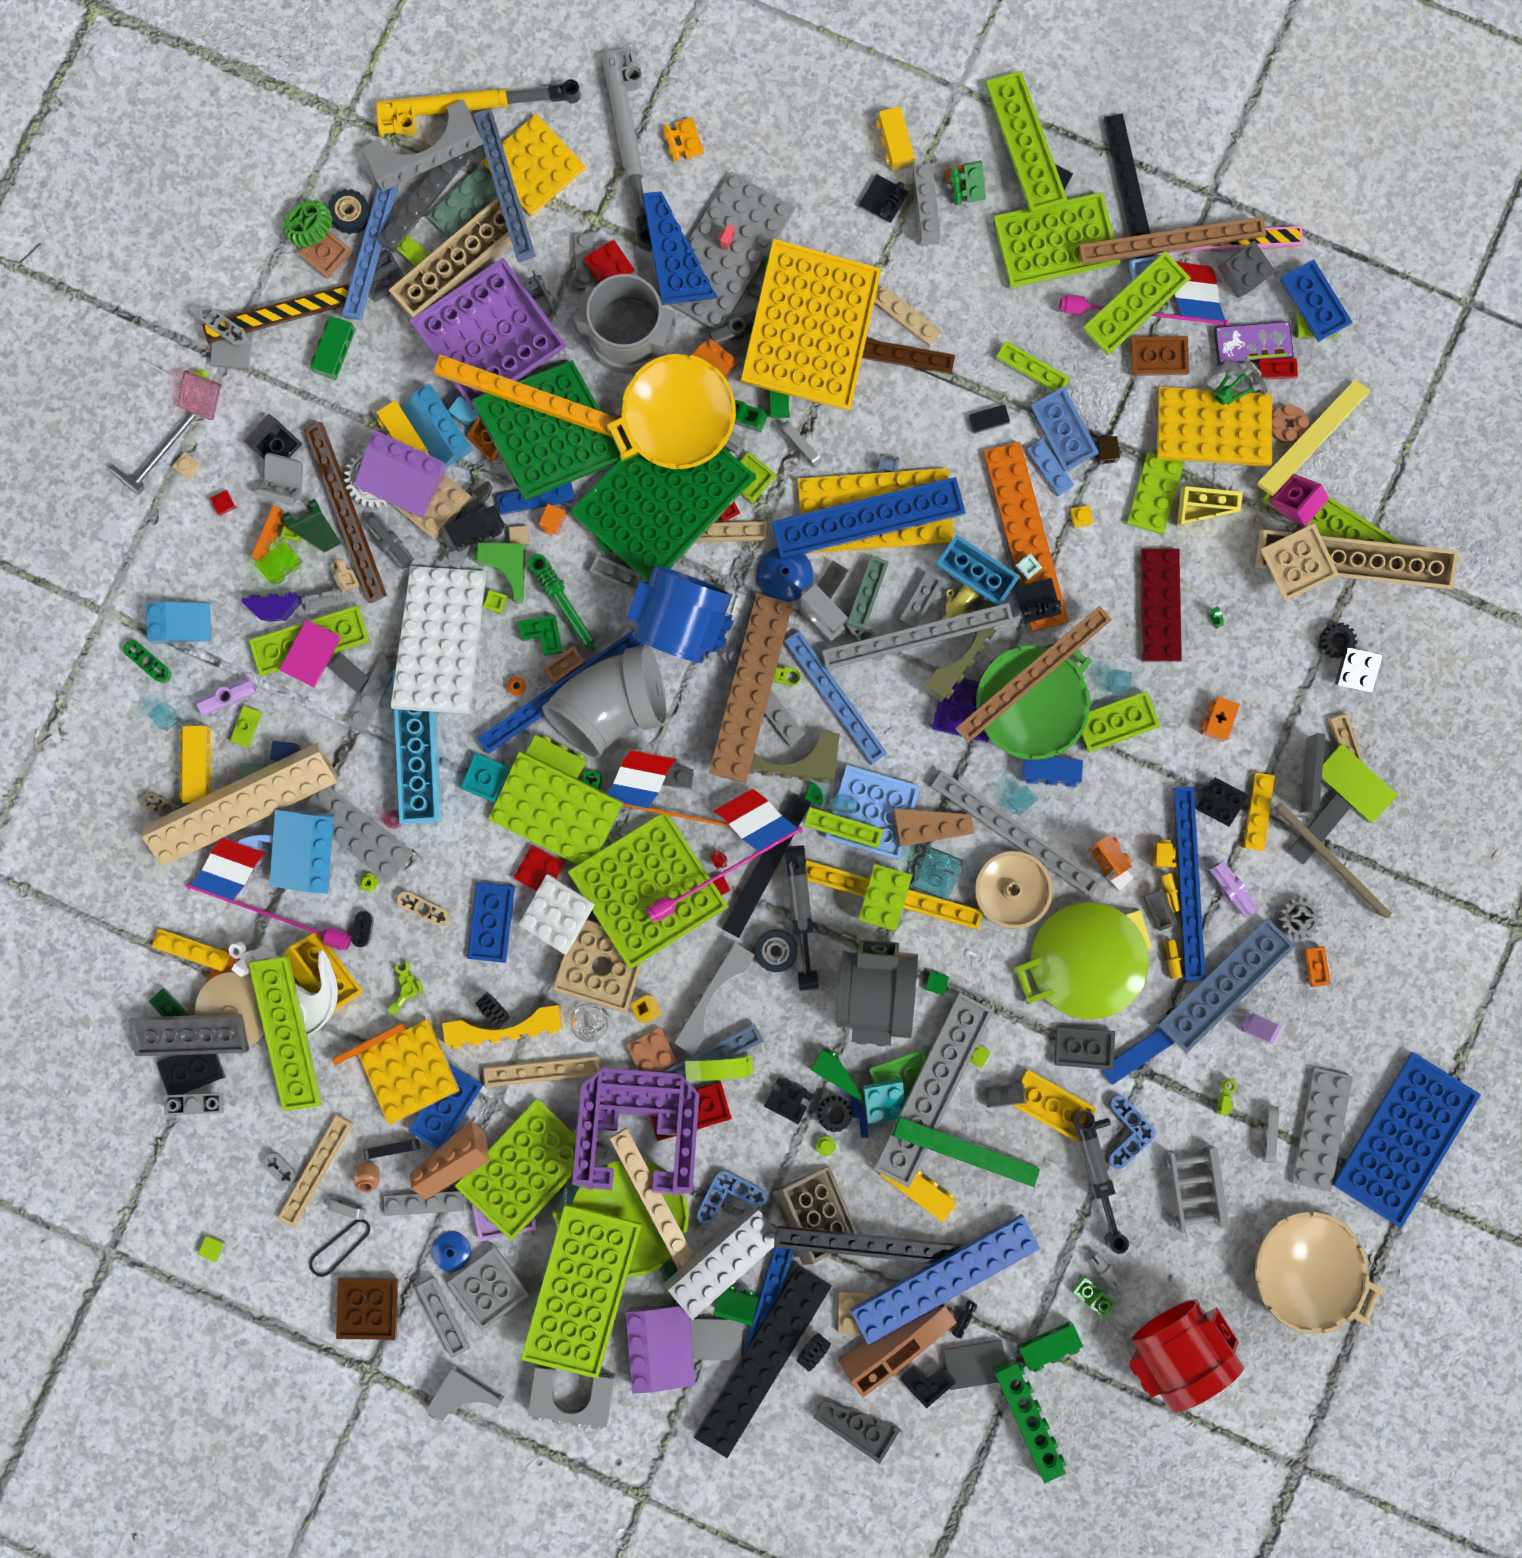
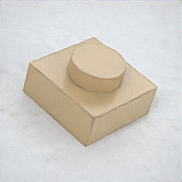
[172,452,201,480]

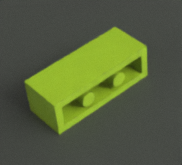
[526,734,588,779]

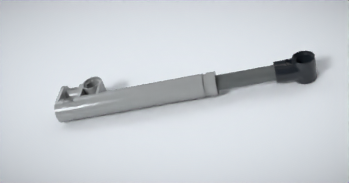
[602,47,652,251]

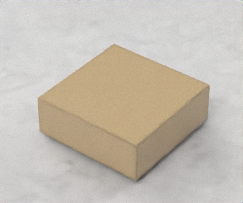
[509,526,530,546]

